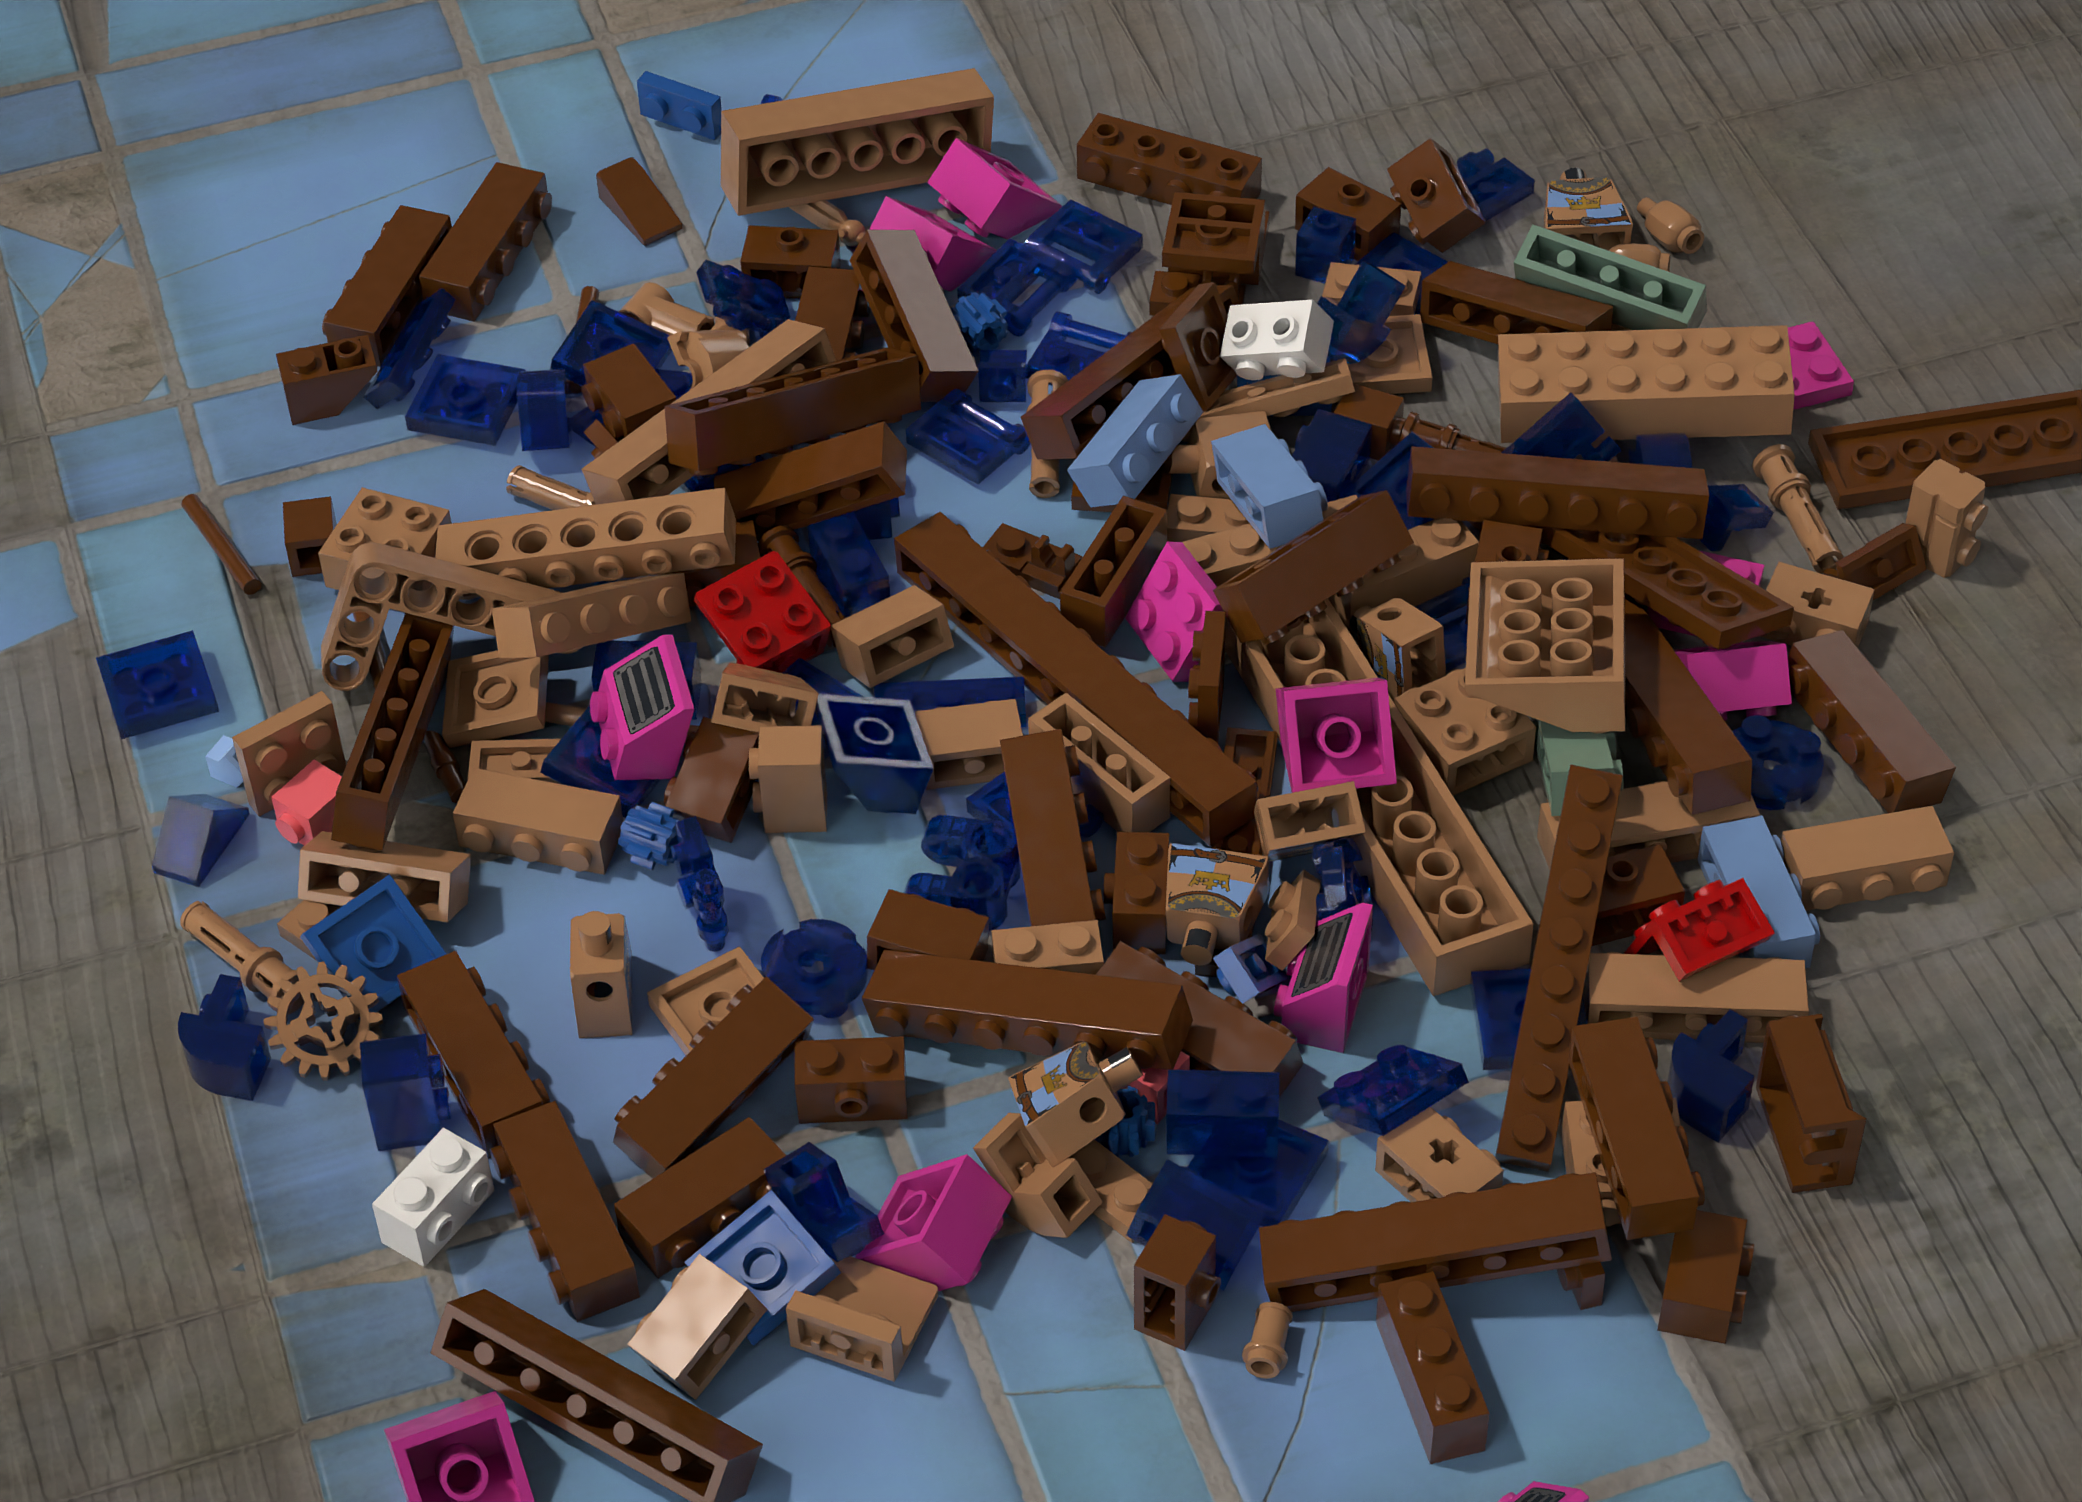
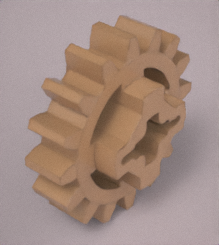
[264,962,383,1081]

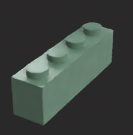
[1513,224,1707,330]
[1529,716,1623,816]

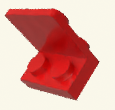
[694,551,831,674]
[1624,878,1775,981]

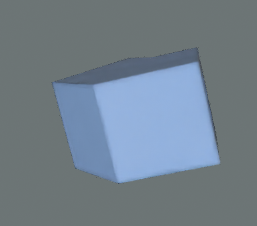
[205,735,243,788]

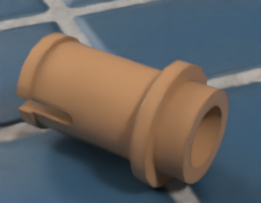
[1242,1302,1293,1379]

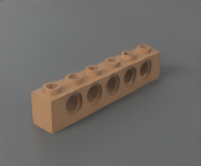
[435,488,736,600]

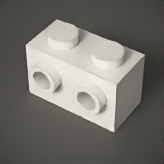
[1220,300,1334,380]
[372,1127,495,1268]

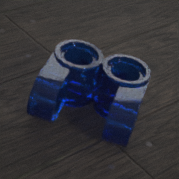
[903,815,1021,931]

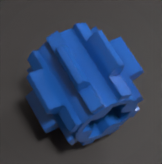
[951,292,1008,353]
[618,802,686,870]
[1095,1086,1156,1157]

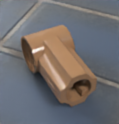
[616,282,714,343]

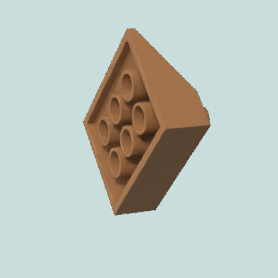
[1465,558,1625,733]

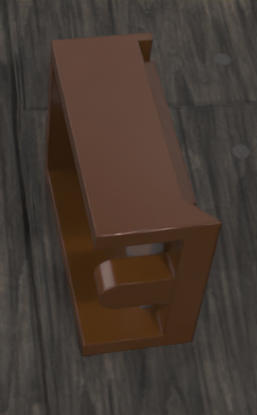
[1756,1014,1867,1193]

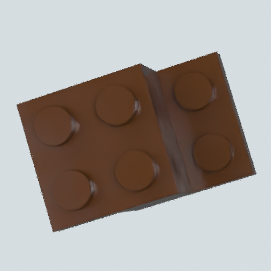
[1162,192,1270,285]

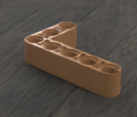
[321,542,582,691]

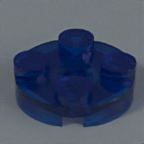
[1732,715,1824,810]
[1313,836,1373,931]
[761,919,868,1018]

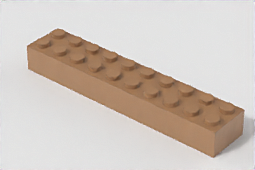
[1225,598,1534,996]

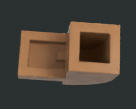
[973,1113,1103,1238]

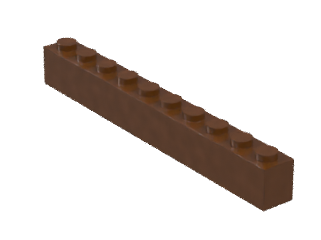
[894,512,1258,846]

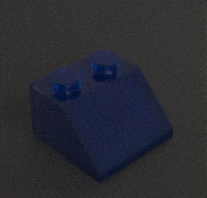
[815,694,934,814]

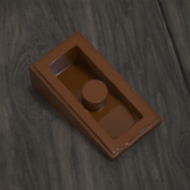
[596,157,682,246]

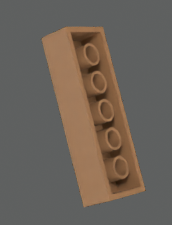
[721,68,994,216]
[1498,325,1794,443]

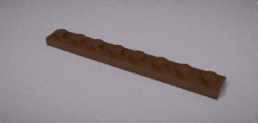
[1495,765,1623,1172]

